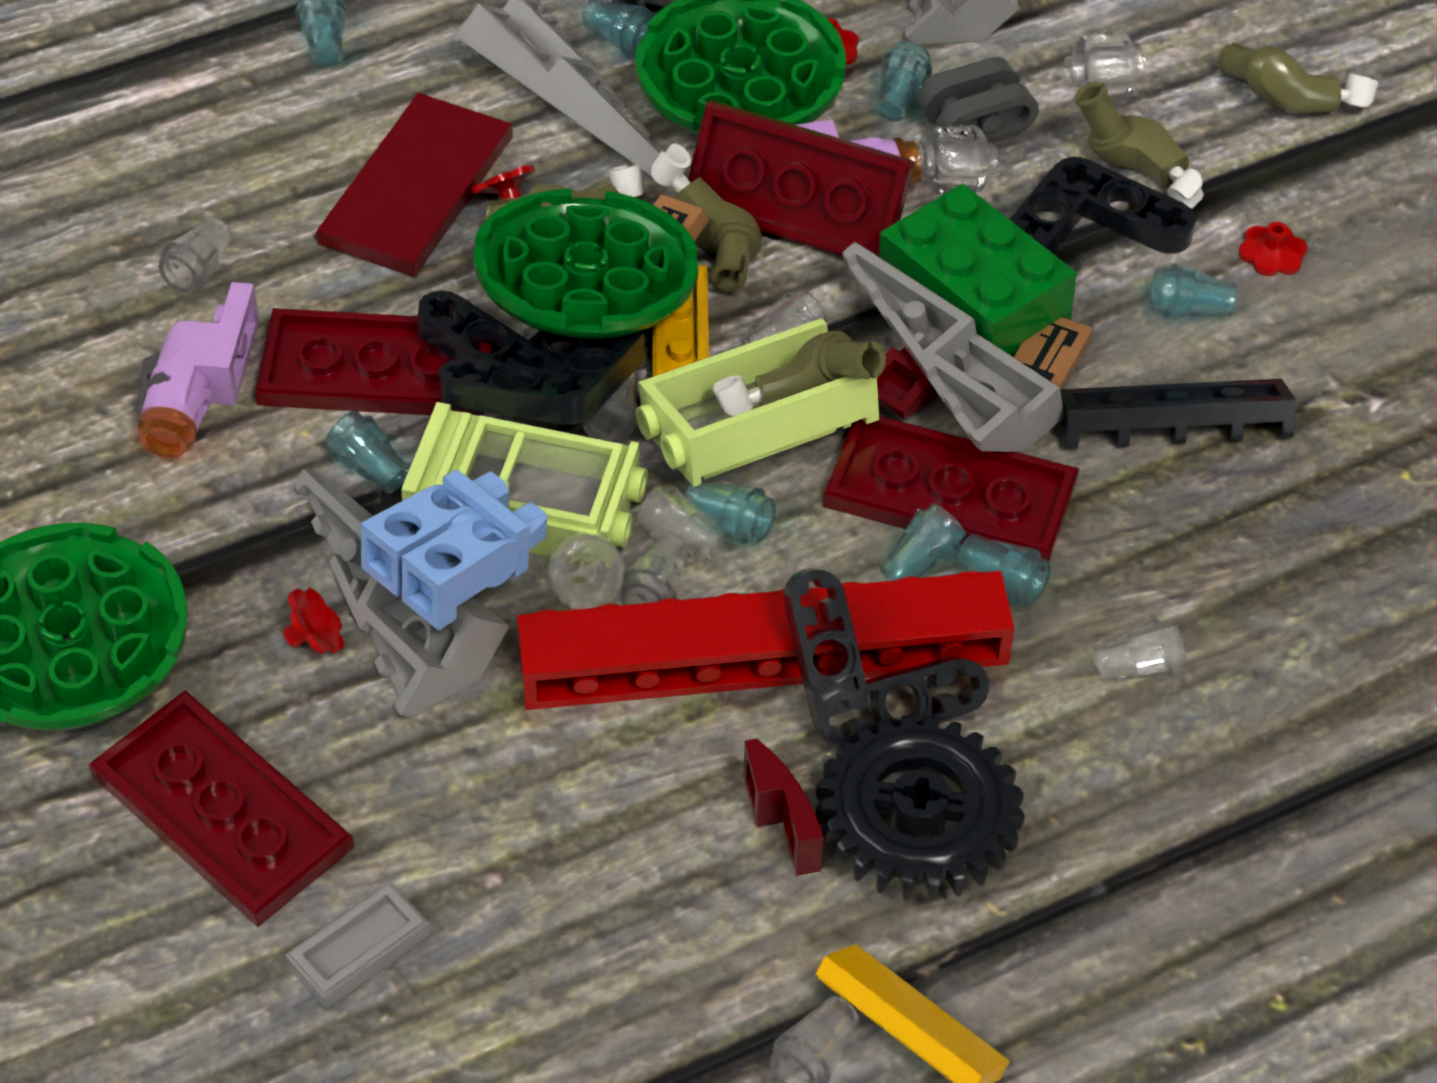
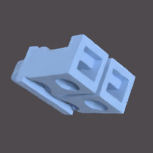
[360,469,547,631]

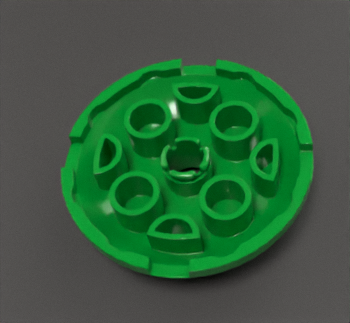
[636,0,846,136]
[473,188,698,339]
[0,523,188,731]

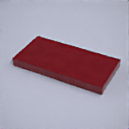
[316,93,513,277]
[688,100,916,257]
[255,308,494,416]
[823,416,1080,568]
[89,690,354,927]

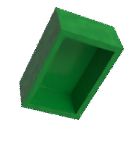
[879,183,1077,357]

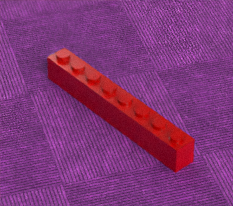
[517,571,1015,710]

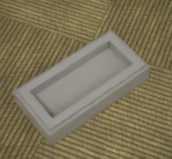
[284,881,431,1010]

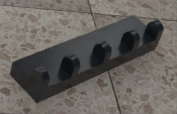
[1060,378,1296,450]

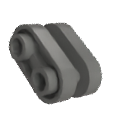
[917,57,1039,152]

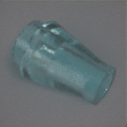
[295,0,347,67]
[582,0,654,56]
[876,41,933,121]
[1150,263,1237,318]
[325,411,410,494]
[684,480,776,544]
[879,503,966,581]
[958,534,1051,604]

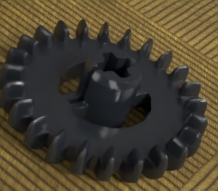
[815,715,1025,902]

